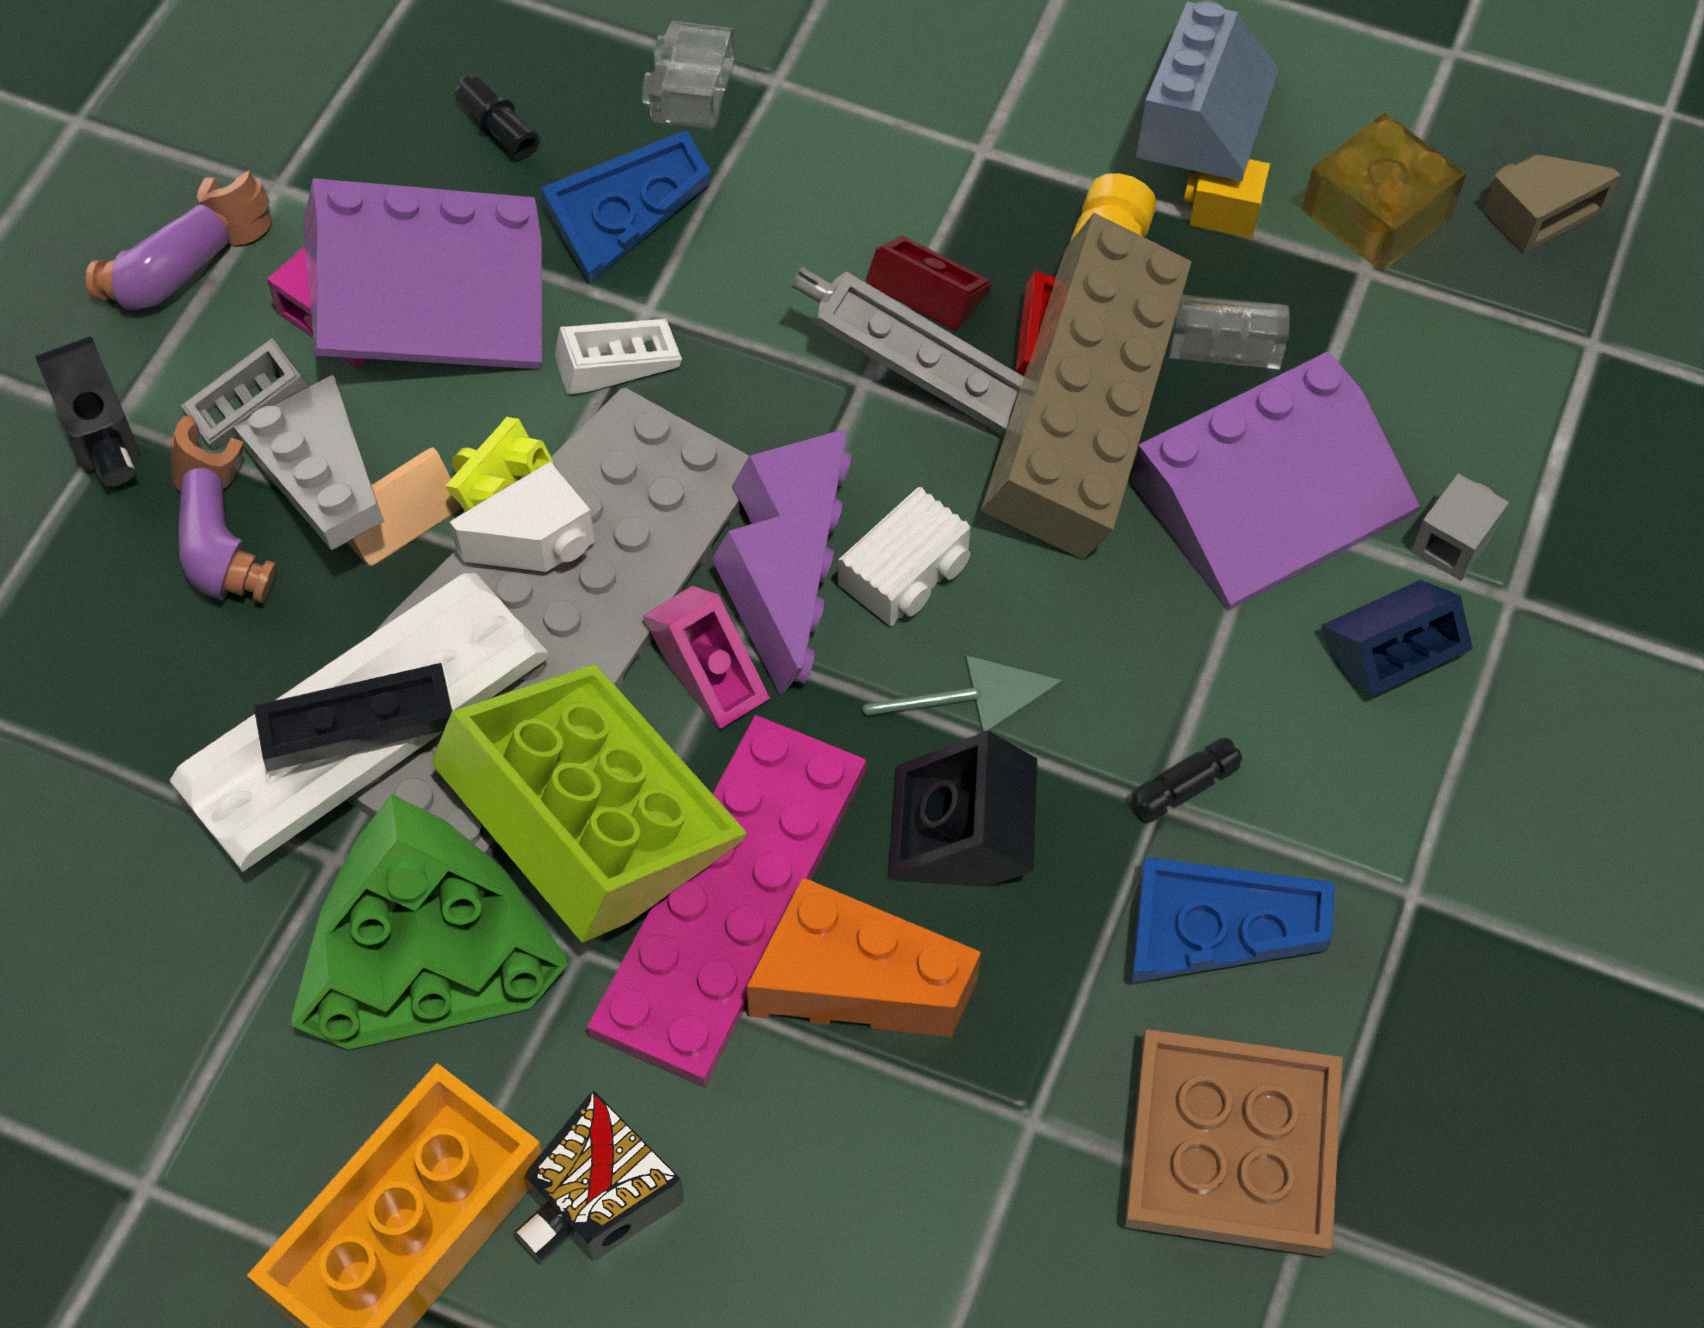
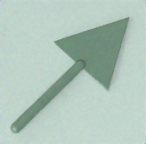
[862,655,1063,732]

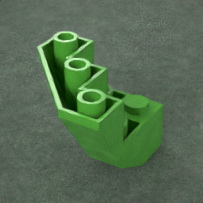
[292,794,568,1050]

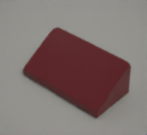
[866,235,993,329]

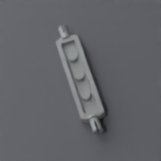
[791,266,1024,437]

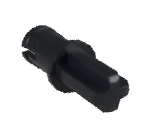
[454,75,540,160]

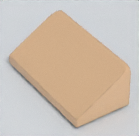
[347,447,462,566]

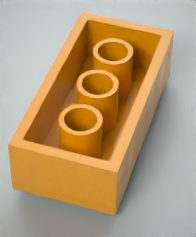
[247,1063,543,1328]

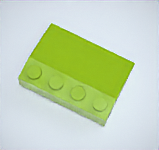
[431,664,747,943]

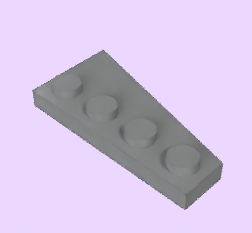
[233,374,384,550]

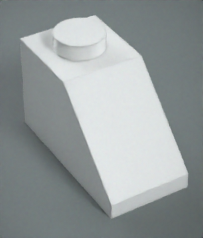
[450,462,595,572]

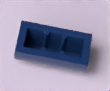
[1321,580,1473,696]

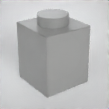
[1411,473,1509,581]

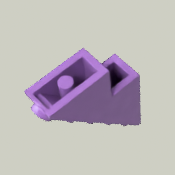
[712,429,851,695]

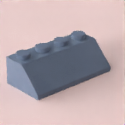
[1136,1,1279,181]

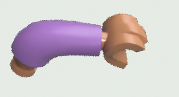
[85,170,272,311]
[170,415,277,604]

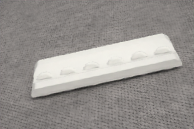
[170,573,549,872]

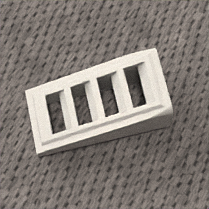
[555,319,682,395]

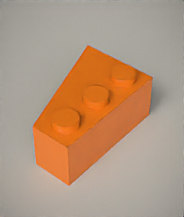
[747,878,981,1037]

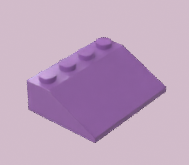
[303,178,542,369]
[1131,351,1420,611]

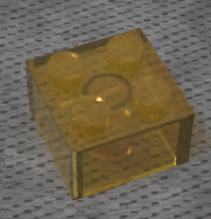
[1302,112,1467,272]

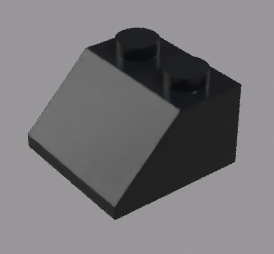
[889,730,1038,887]

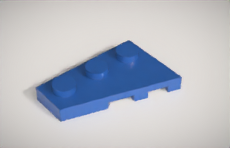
[541,130,711,284]
[1131,857,1335,983]

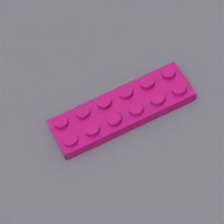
[587,715,867,1088]

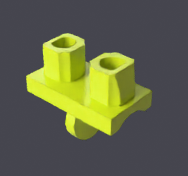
[445,417,553,512]

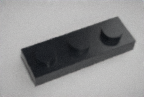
[253,663,453,771]

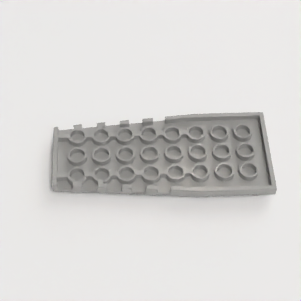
[345,388,749,858]

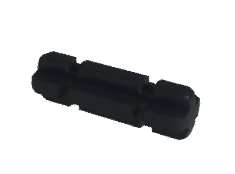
[1130,738,1243,821]

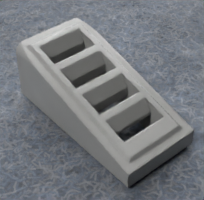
[181,338,310,449]

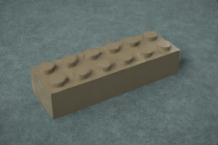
[981,212,1192,560]

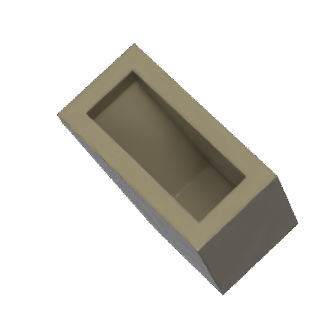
[1483,154,1621,254]

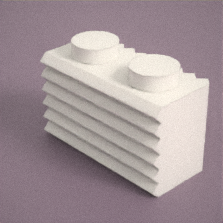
[838,487,971,626]

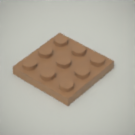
[1124,1029,1343,1257]

